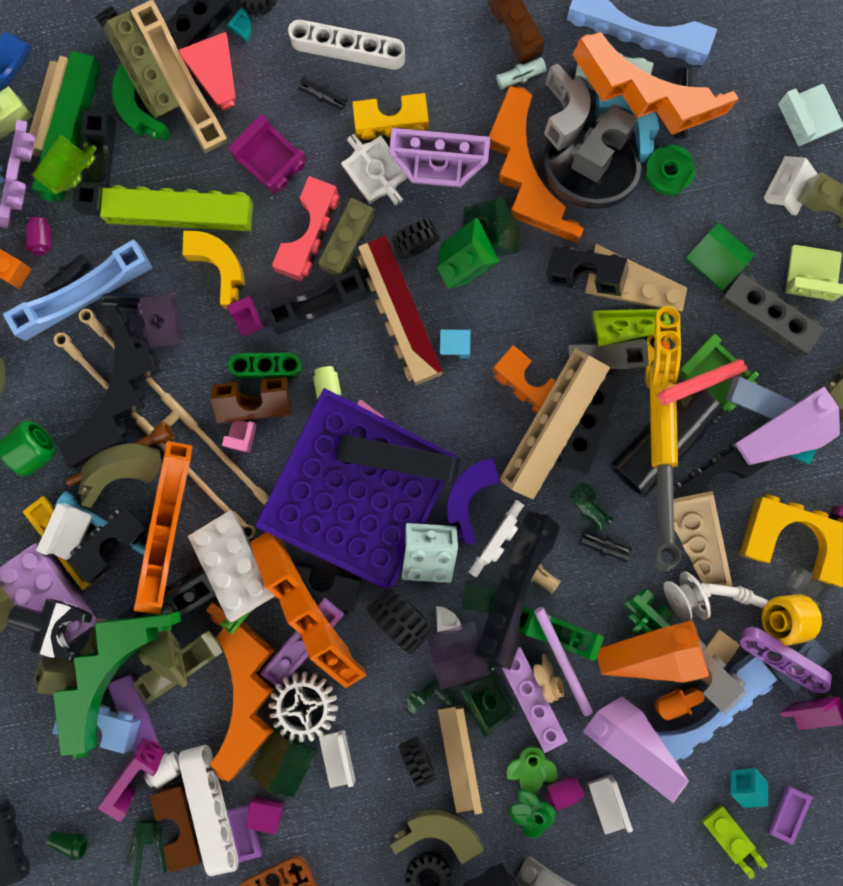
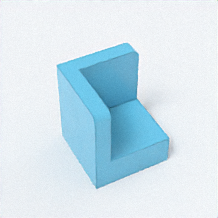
[440,329,470,359]

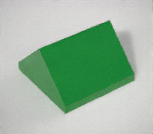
[685,223,755,291]

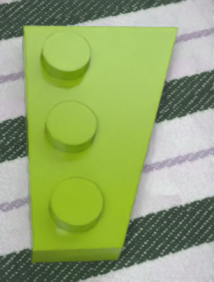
[592,309,671,347]

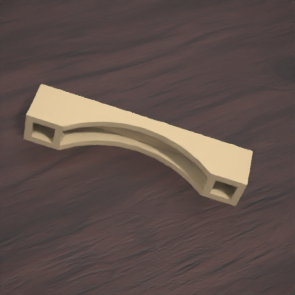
[130,0,227,154]

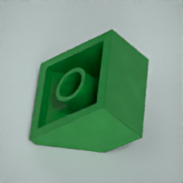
[437,218,500,289]

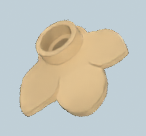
[533,653,564,703]

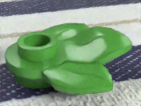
[507,745,558,794]

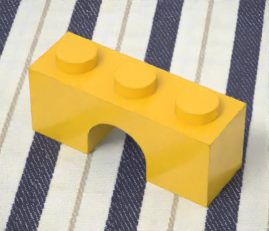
[353,93,429,140]

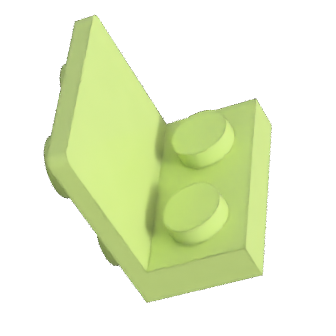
[785,245,843,301]

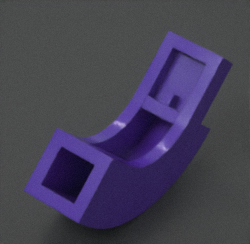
[447,458,500,545]

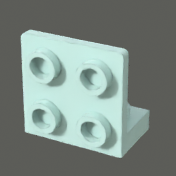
[778,84,843,147]
[402,523,458,583]

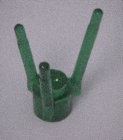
[126,820,167,886]

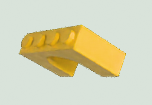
[738,494,843,587]

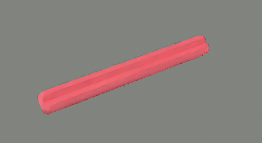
[657,359,747,405]

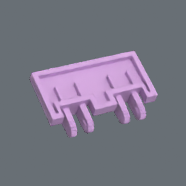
[0,119,35,228]

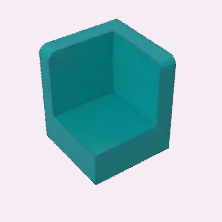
[730,768,768,808]

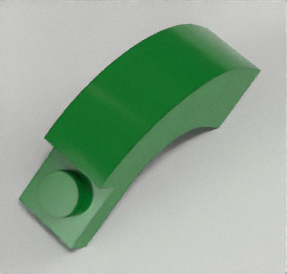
[112,62,171,142]
[519,606,604,661]

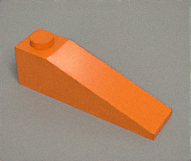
[597,621,710,683]

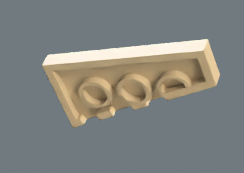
[585,244,687,313]
[673,491,733,587]

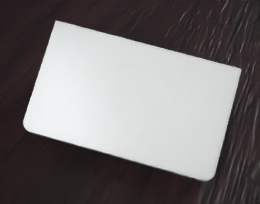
[764,156,817,215]
[36,503,92,560]
[319,730,356,788]
[587,775,633,835]

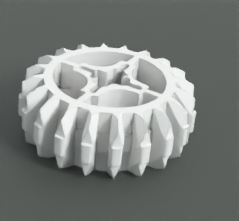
[269,671,338,742]

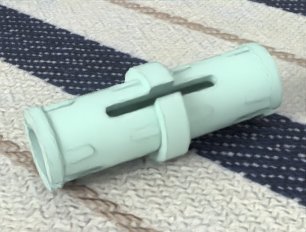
[496,57,547,90]

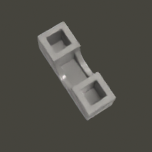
[699,639,747,715]

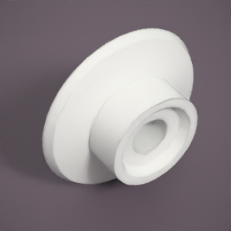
[664,581,698,622]

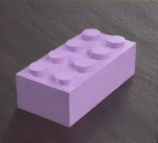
[0,543,96,645]

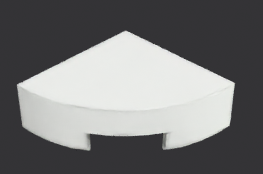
[436,606,462,632]

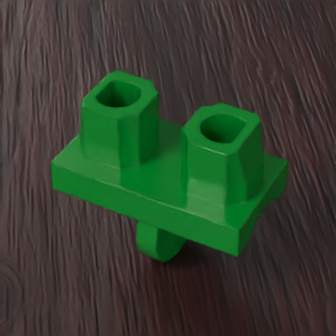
[623,589,673,633]

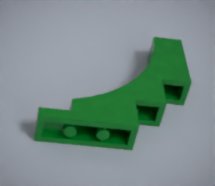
[53,611,181,759]

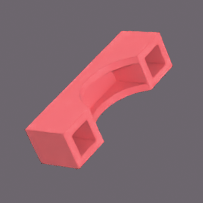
[272,176,340,282]

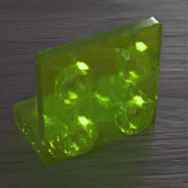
[31,135,97,194]

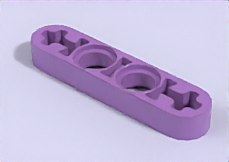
[740,627,832,693]

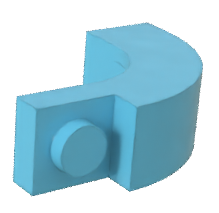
[595,91,659,162]

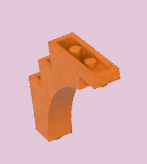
[572,32,739,135]
[489,86,584,244]
[250,532,367,688]
[206,601,275,782]

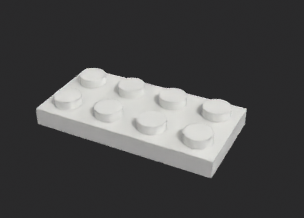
[188,510,274,622]

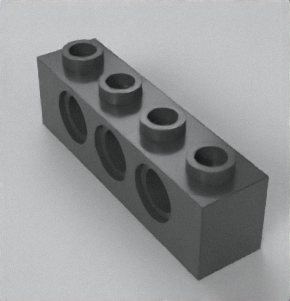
[719,272,825,358]

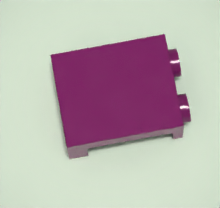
[228,114,307,195]
[98,737,164,822]

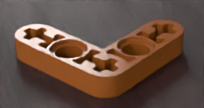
[240,855,318,886]

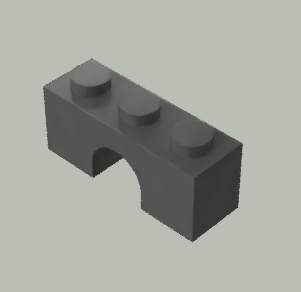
[571,104,638,183]

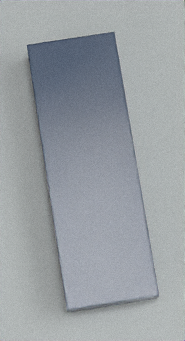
[725,376,795,420]

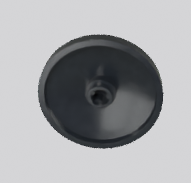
[542,123,641,209]

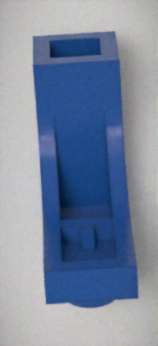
[0,31,33,92]

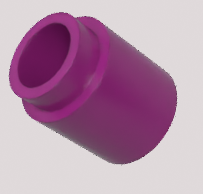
[25,217,52,256]
[544,777,584,811]

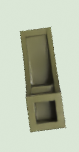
[133,631,223,705]

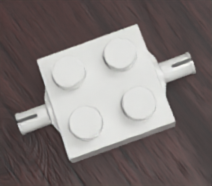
[341,134,408,206]
[468,500,525,578]

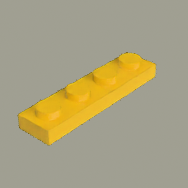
[23,496,105,590]

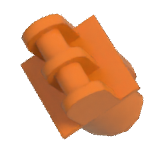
[654,687,705,720]

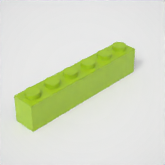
[100,185,253,231]

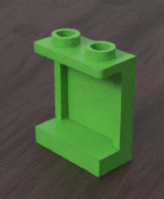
[678,333,759,412]

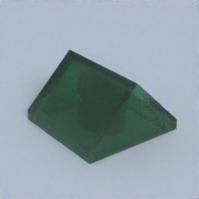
[459,668,517,737]
[249,727,318,798]

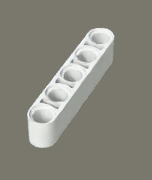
[288,20,405,70]
[179,745,238,877]

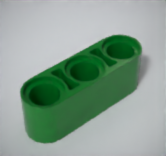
[228,353,303,379]

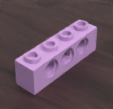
[502,646,568,753]

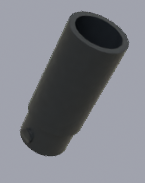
[609,389,723,498]

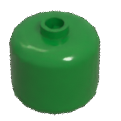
[0,420,56,476]

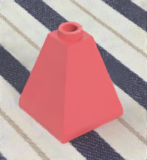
[179,32,236,111]

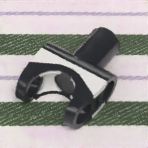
[7,598,93,660]

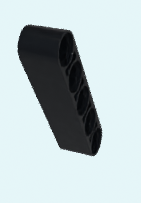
[335,434,461,483]

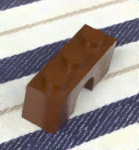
[488,0,545,64]
[210,376,291,423]
[150,782,202,873]

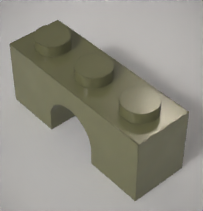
[797,172,843,228]
[318,198,375,277]

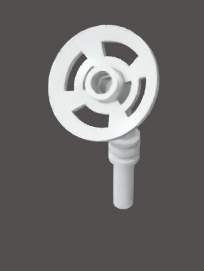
[679,571,769,620]

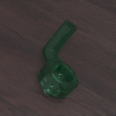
[404,680,455,716]

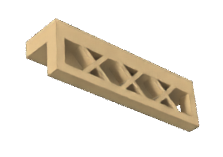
[29,56,68,157]
[438,704,482,815]

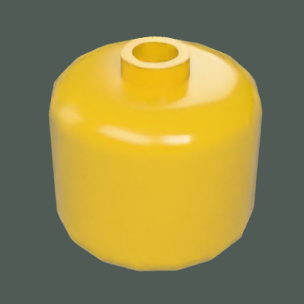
[761,594,822,645]

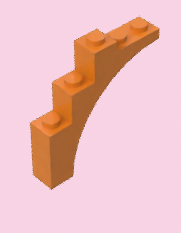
[134,441,192,615]

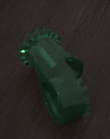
[570,483,614,533]

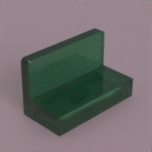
[462,584,498,613]

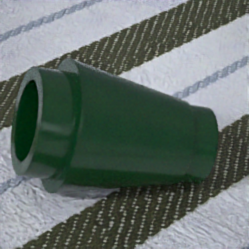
[47,831,89,860]

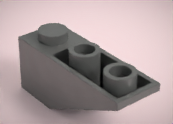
[568,337,649,369]

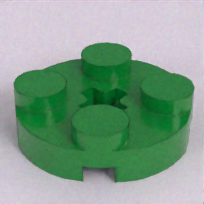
[645,145,696,196]

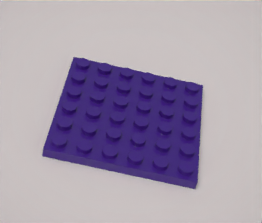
[254,388,458,589]

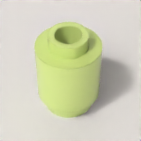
[313,366,342,400]

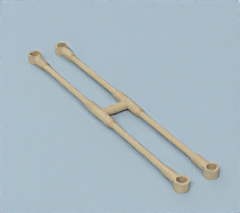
[54,309,269,540]

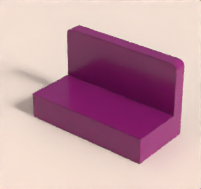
[780,696,843,730]

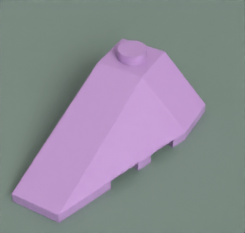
[735,387,840,465]
[583,696,689,803]

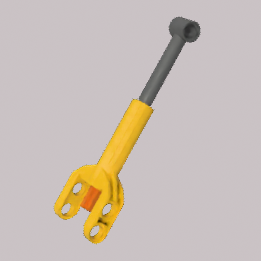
[645,306,681,571]

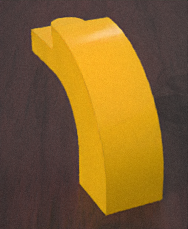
[182,231,245,310]

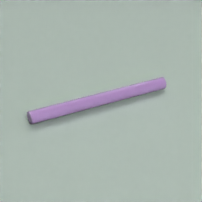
[534,607,593,716]

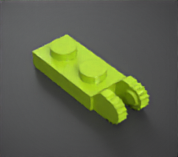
[701,804,768,879]

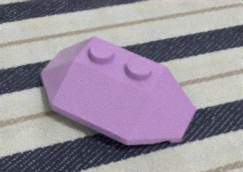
[389,128,490,187]

